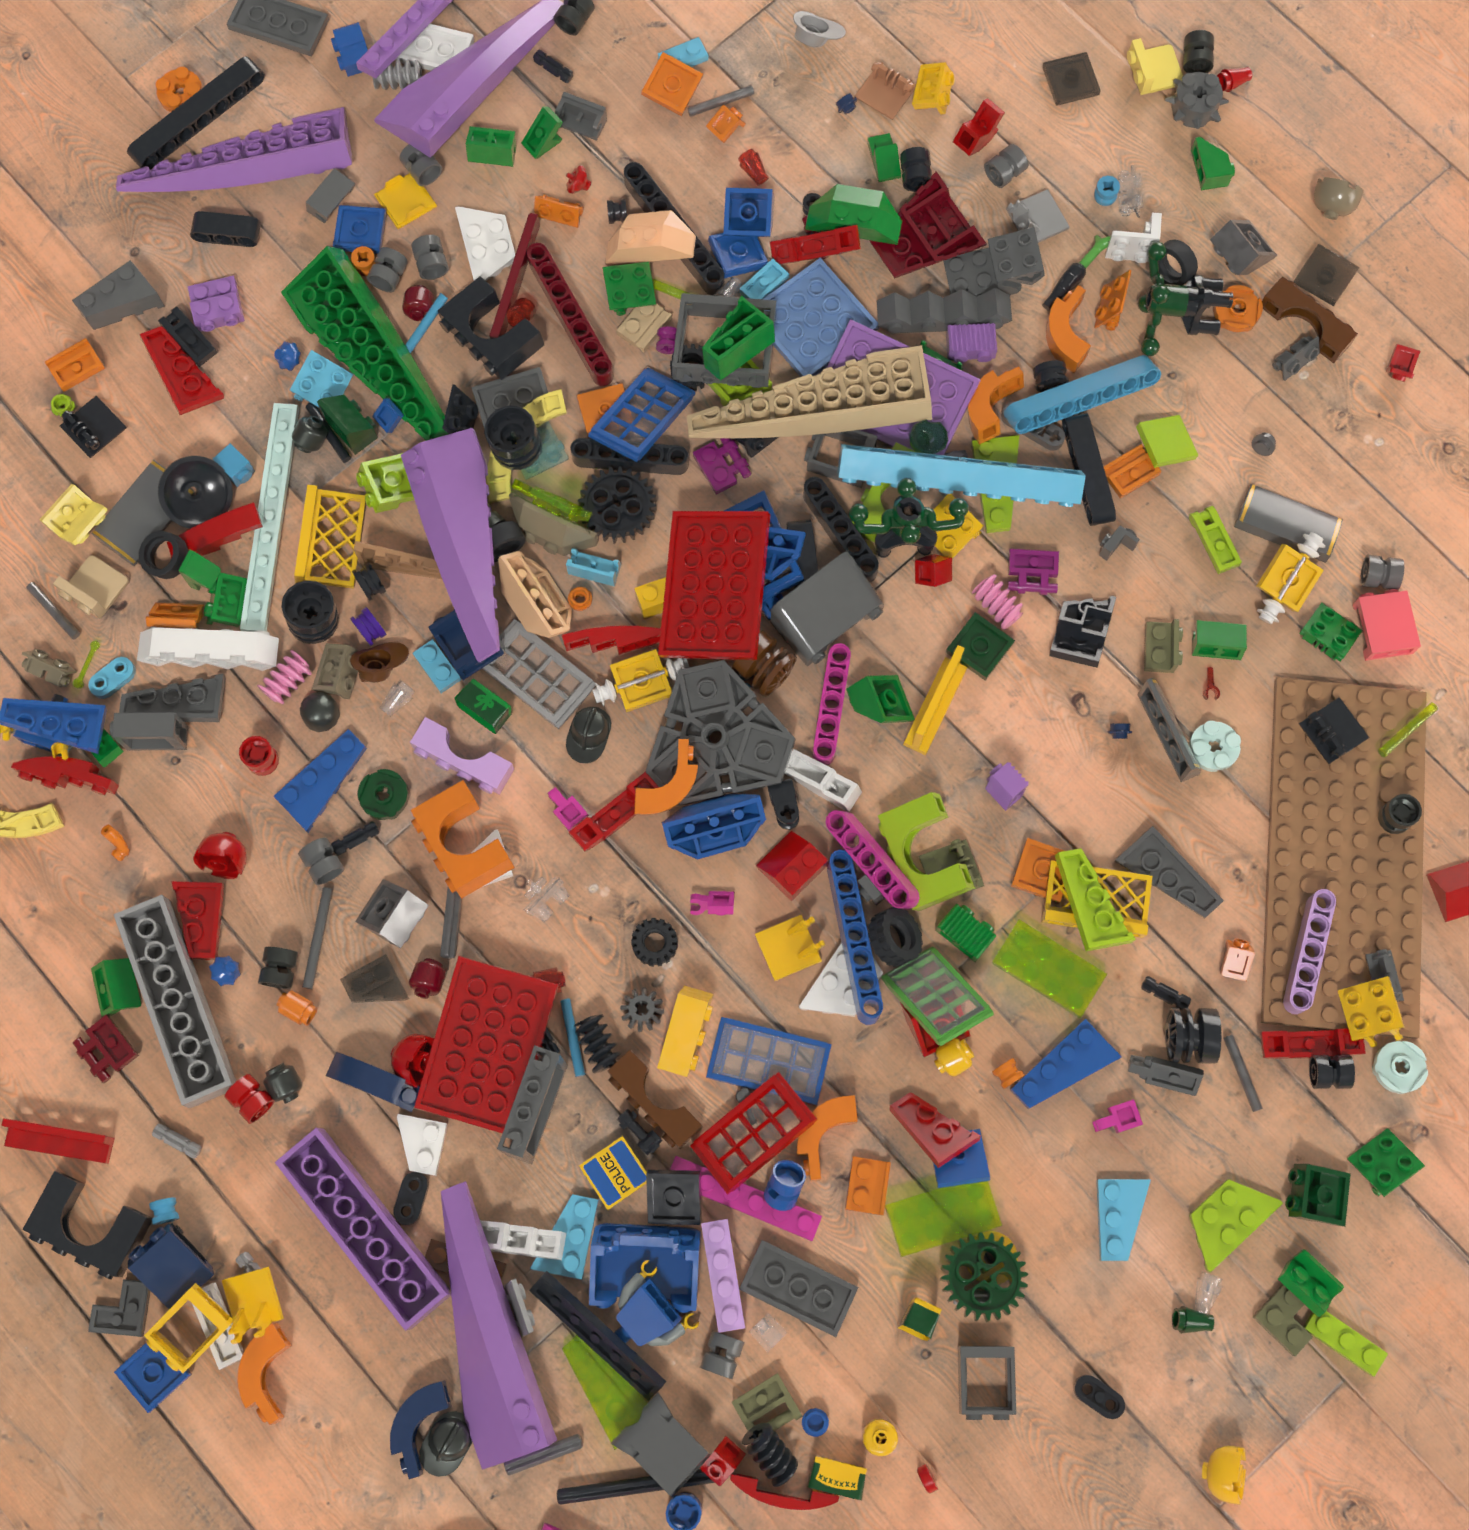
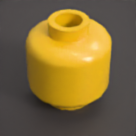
[934,1038,975,1077]
[862,1419,898,1457]

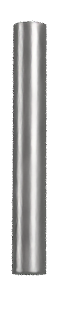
[687,85,754,117]
[26,582,80,640]
[1223,1035,1263,1112]

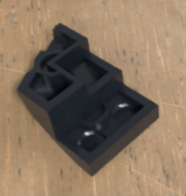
[1049,596,1116,668]

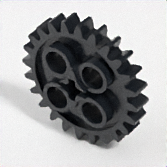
[578,466,657,544]

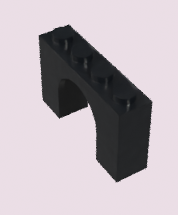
[437,276,544,380]
[22,1171,152,1280]

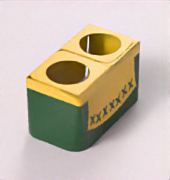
[897,1297,942,1341]
[806,1456,867,1501]

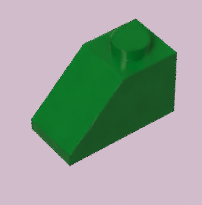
[1191,137,1235,191]

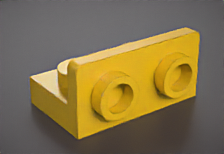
[912,62,955,115]

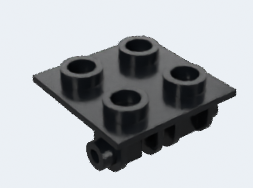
[442,384,478,434]
[60,396,127,458]
[1299,697,1370,764]

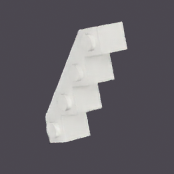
[137,627,279,671]

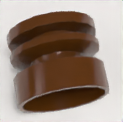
[732,631,797,697]

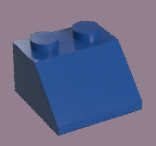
[723,188,774,237]

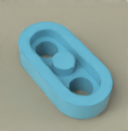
[88,657,136,699]

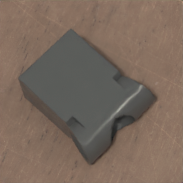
[610,1392,710,1497]

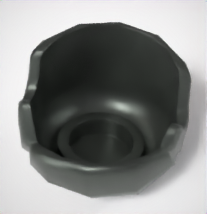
[300,692,340,732]

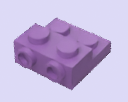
[188,276,245,332]

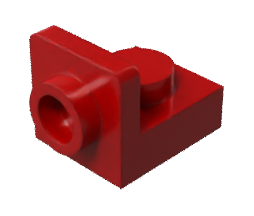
[700,1436,746,1486]

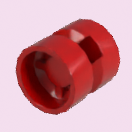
[239,736,279,776]
[224,1074,275,1124]

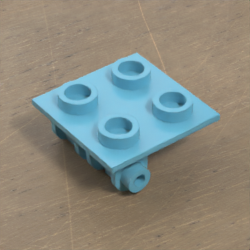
[289,350,353,407]

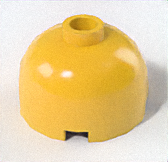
[1202,1446,1246,1505]

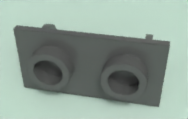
[1272,336,1320,381]
[1365,949,1404,1002]

